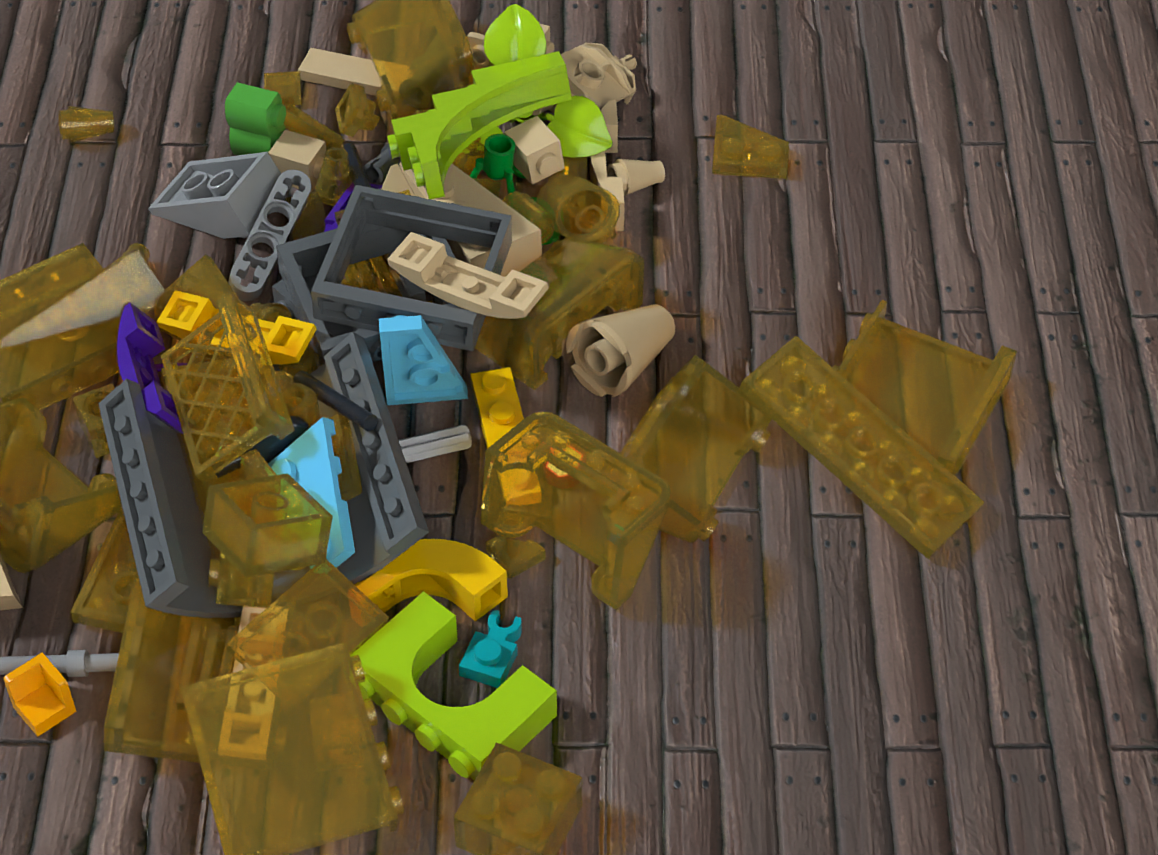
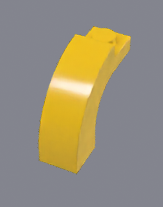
[347,539,508,629]

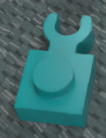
[459,610,522,688]

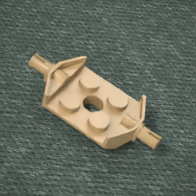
[530,43,637,116]

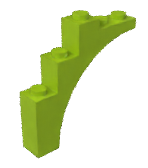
[387,51,572,199]

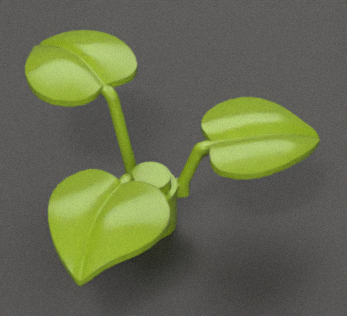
[452,4,613,167]

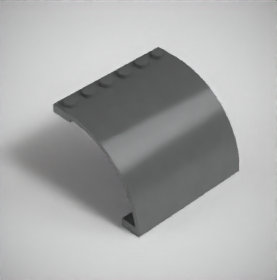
[98,332,429,618]

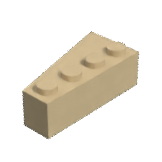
[399,162,543,277]

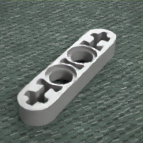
[228,169,311,301]

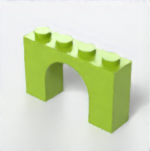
[347,591,557,787]

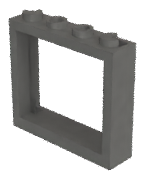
[311,185,512,351]
[276,223,466,366]

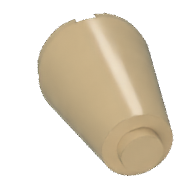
[566,304,675,397]

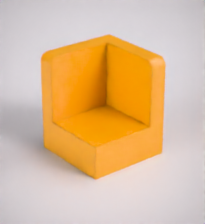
[3,652,77,737]

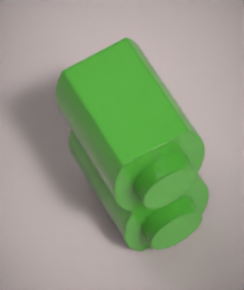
[225,82,286,155]

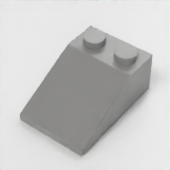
[148,152,290,239]

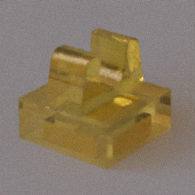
[335,83,380,137]

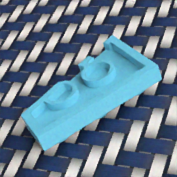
[379,315,468,405]
[264,417,355,577]

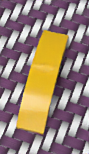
[156,290,317,364]

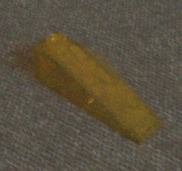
[0,250,165,348]

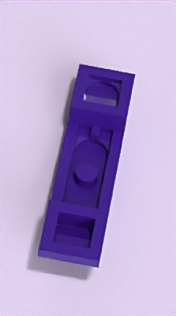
[117,302,190,435]

